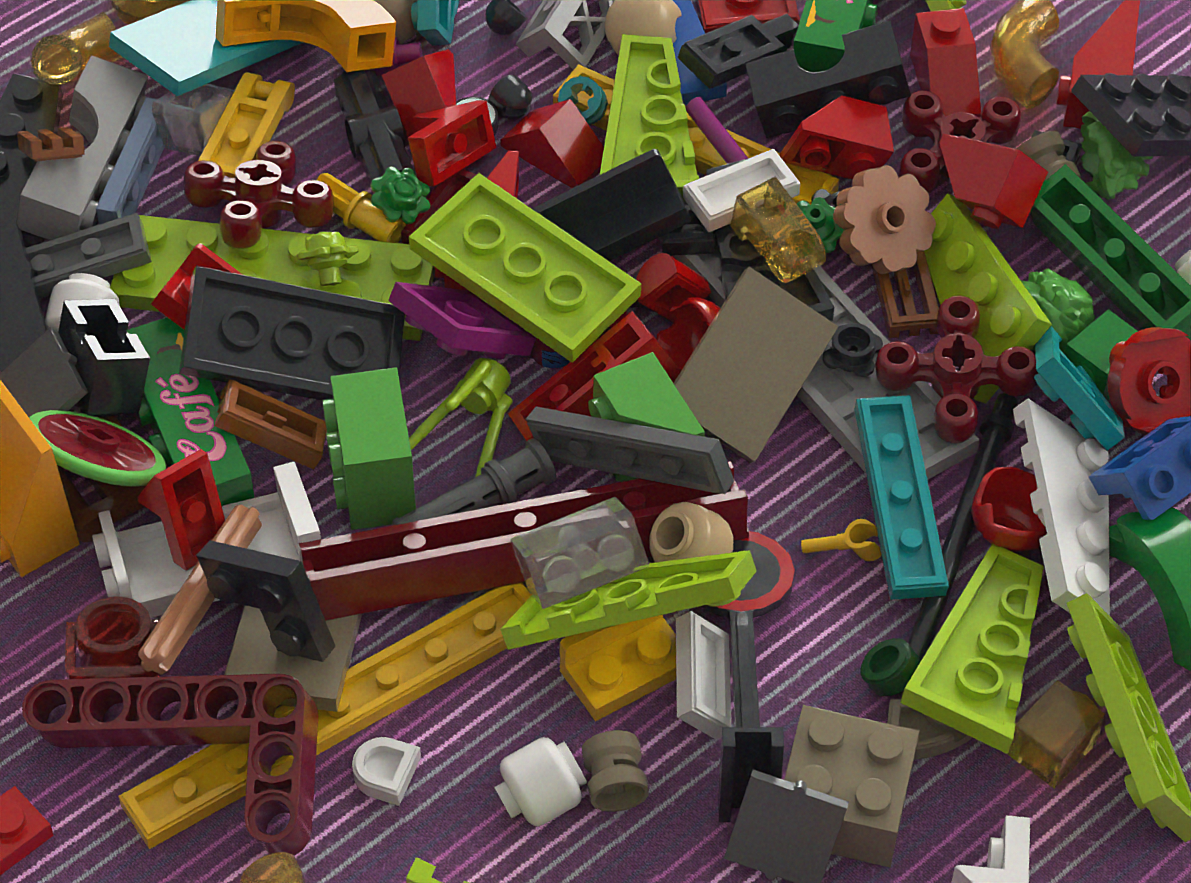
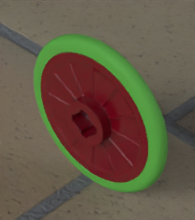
[29,410,166,487]

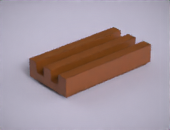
[17,127,85,161]
[871,251,939,338]
[215,379,326,470]

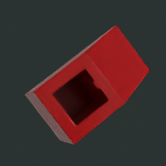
[779,95,894,179]

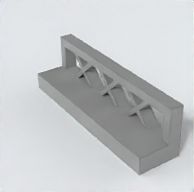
[516,0,615,70]

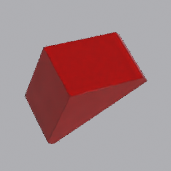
[382,49,456,137]
[500,99,604,188]

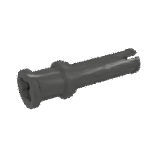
[392,438,557,525]

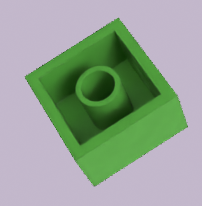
[322,367,416,530]

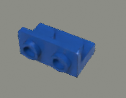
[1088,416,1191,520]

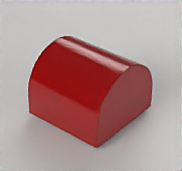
[636,253,711,322]

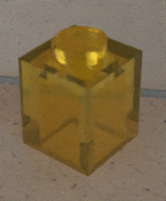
[1008,680,1105,789]

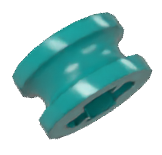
[558,76,608,125]

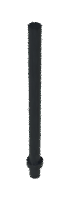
[908,393,1018,662]

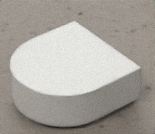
[352,737,421,806]

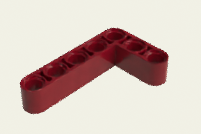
[22,673,318,858]

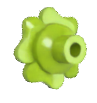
[294,232,359,286]

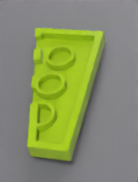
[600,34,700,202]
[924,193,1052,404]
[900,544,1044,754]
[500,550,757,650]

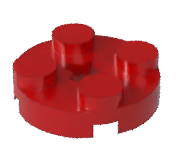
[1108,327,1191,435]

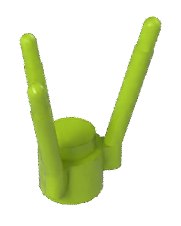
[409,358,513,477]

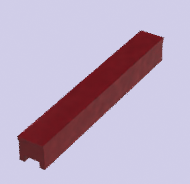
[299,461,749,621]

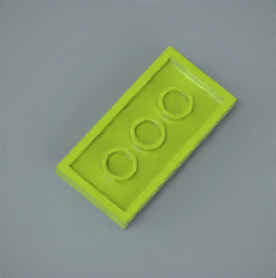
[409,173,641,363]
[1066,593,1191,842]

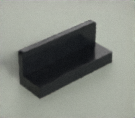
[532,149,692,261]

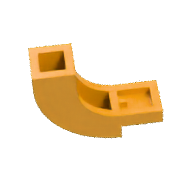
[215,0,396,72]

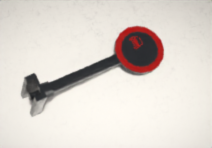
[700,531,795,822]

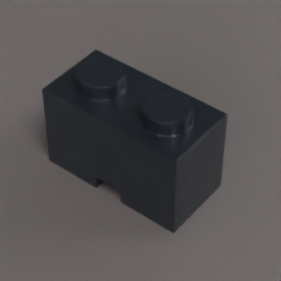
[58,299,150,417]

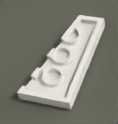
[1013,398,1110,616]

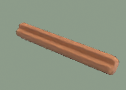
[138,504,262,675]

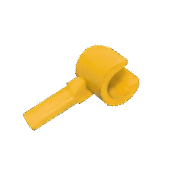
[801,519,882,561]

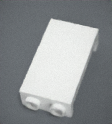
[92,462,321,624]

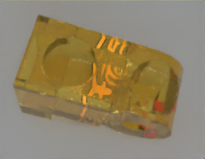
[730,176,826,283]

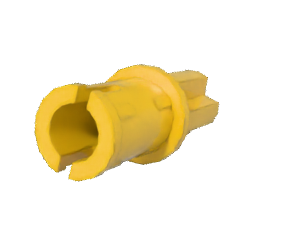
[316,173,406,243]

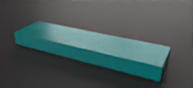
[854,395,949,600]

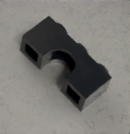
[745,20,911,138]

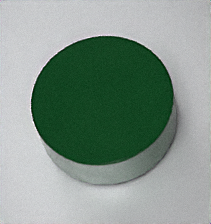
[860,638,920,696]

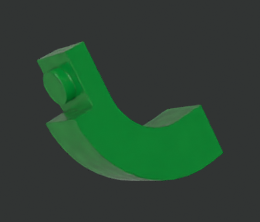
[1109,507,1191,671]

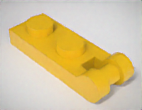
[198,72,295,178]

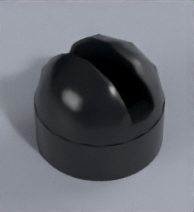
[485,0,528,35]
[488,75,532,119]

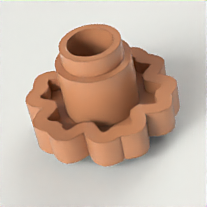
[833,165,936,274]

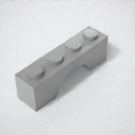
[17,55,148,240]

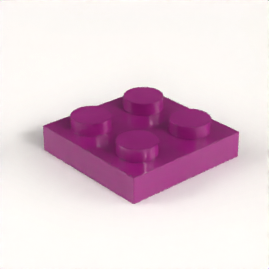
[388,282,536,359]

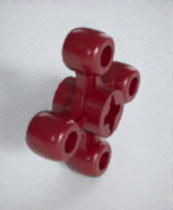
[899,90,1021,194]
[183,141,334,249]
[875,295,1038,444]

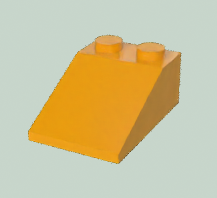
[0,380,80,578]

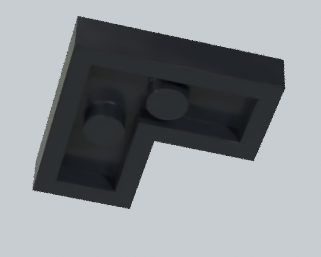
[196,540,336,662]

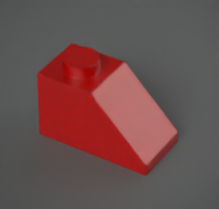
[910,8,981,118]
[939,133,1048,229]

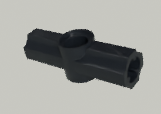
[334,69,415,194]

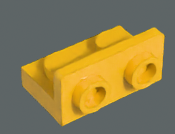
[559,615,676,722]

